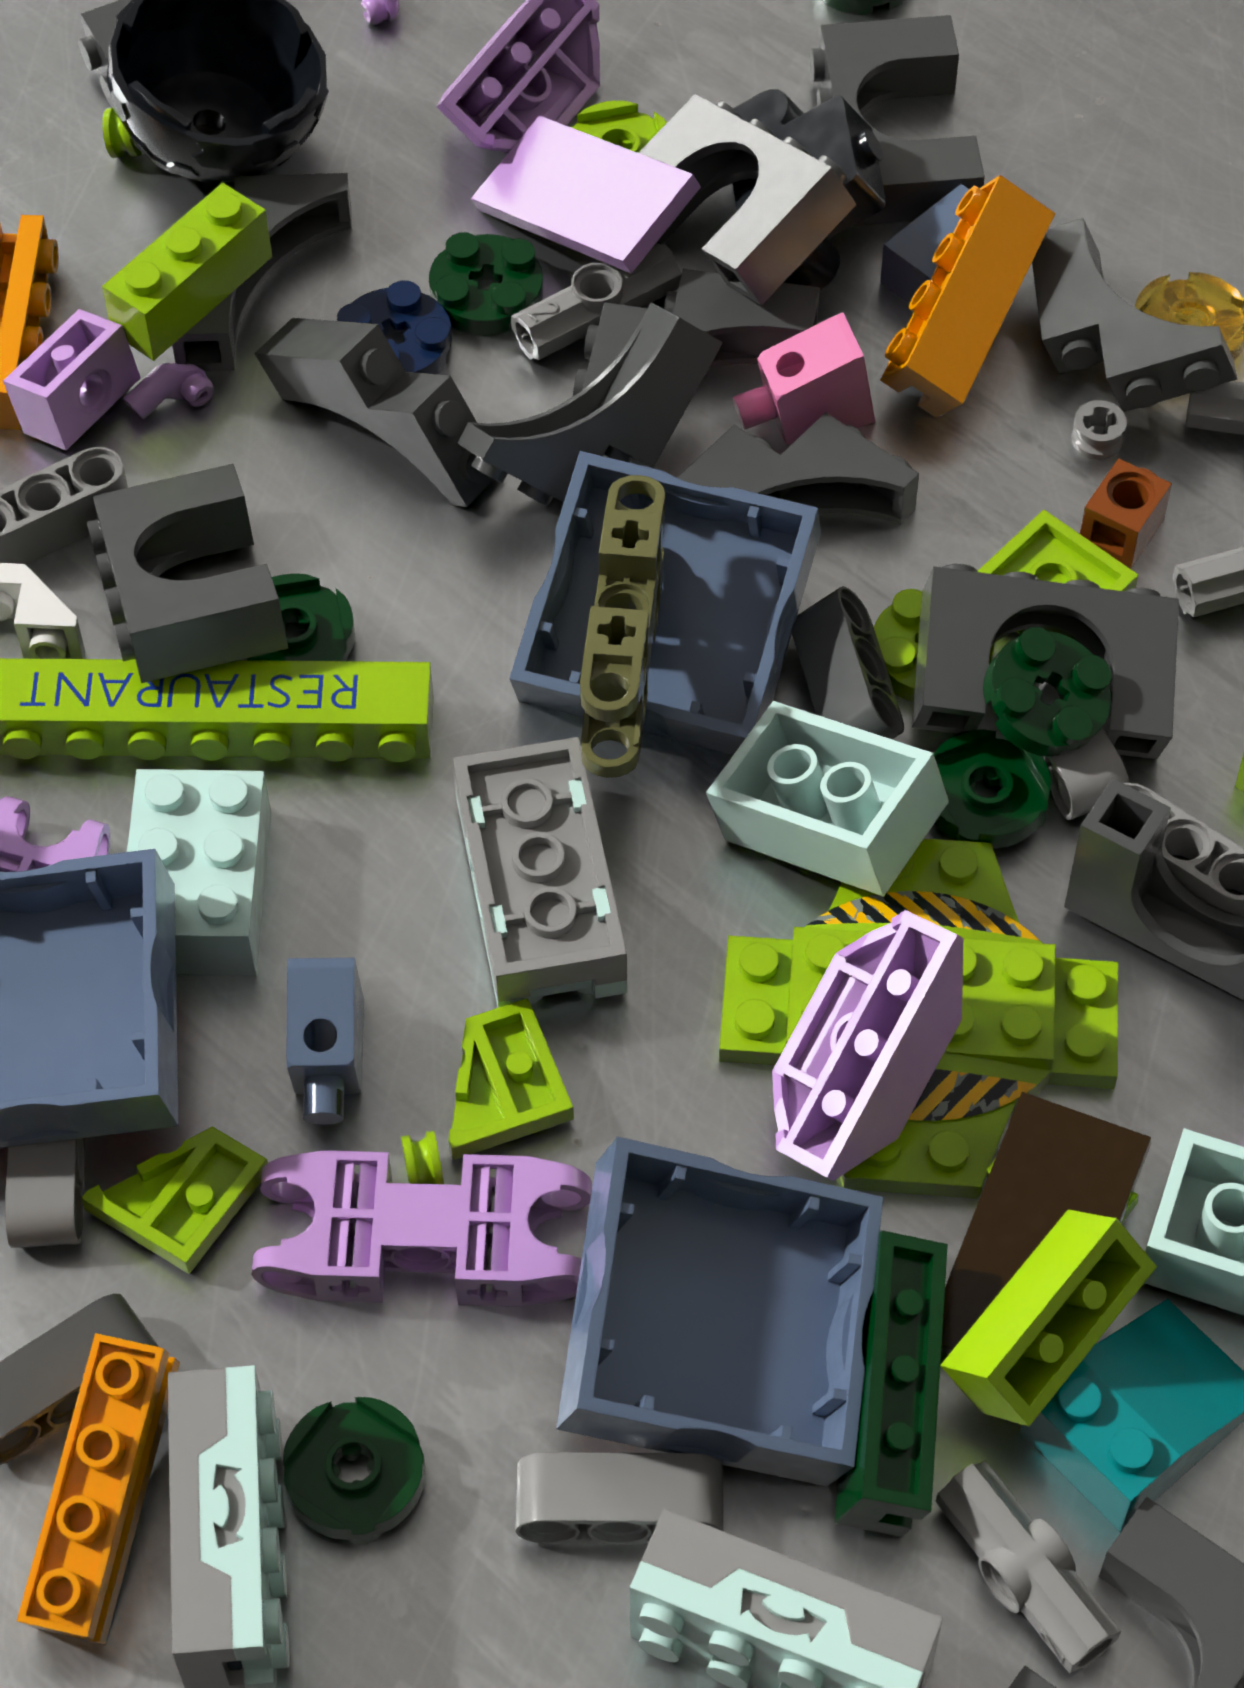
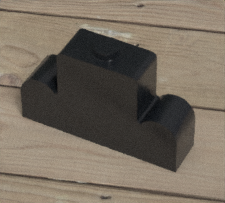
[732,89,886,291]

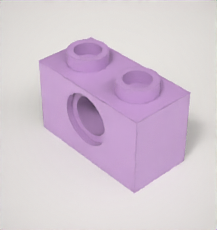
[3,309,141,450]

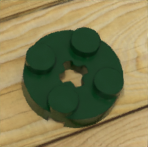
[429,232,543,336]
[242,573,355,661]
[983,627,1112,757]
[934,729,1051,849]
[283,1397,425,1545]

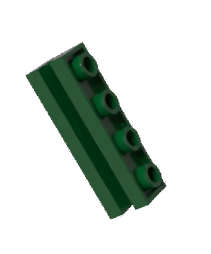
[835,1230,948,1537]

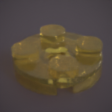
[1135,272,1244,361]

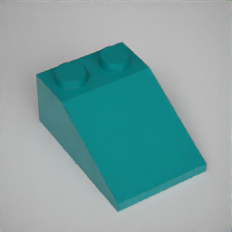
[1020,1298,1244,1532]

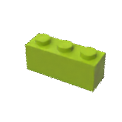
[102,182,272,361]
[940,1210,1157,1426]

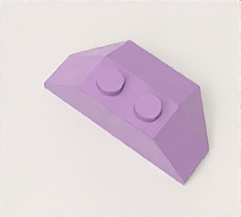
[437,0,600,153]
[772,910,964,1181]

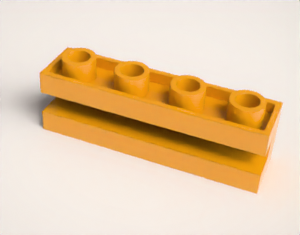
[880,175,1056,418]
[0,215,59,430]
[17,1333,180,1645]

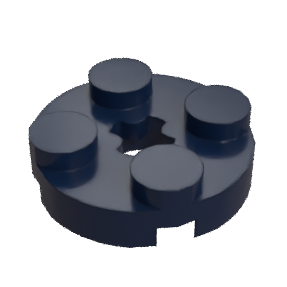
[337,280,452,374]

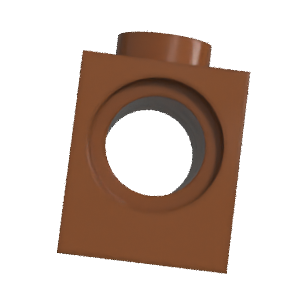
[1080,458,1172,569]

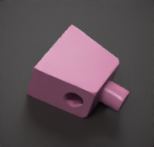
[732,313,876,445]

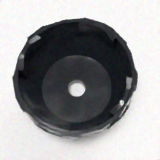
[106,0,329,182]

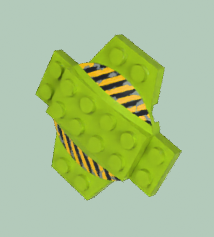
[719,838,1118,1199]

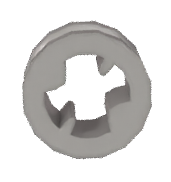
[1071,400,1127,460]

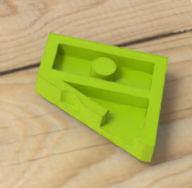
[448,998,574,1160]
[81,1126,268,1274]

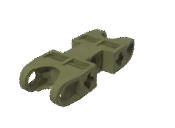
[580,475,665,778]

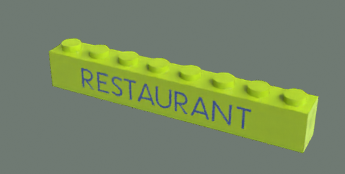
[0,658,434,762]

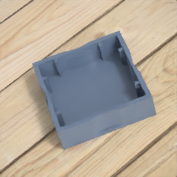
[509,451,821,755]
[0,849,179,1148]
[556,1136,884,1486]

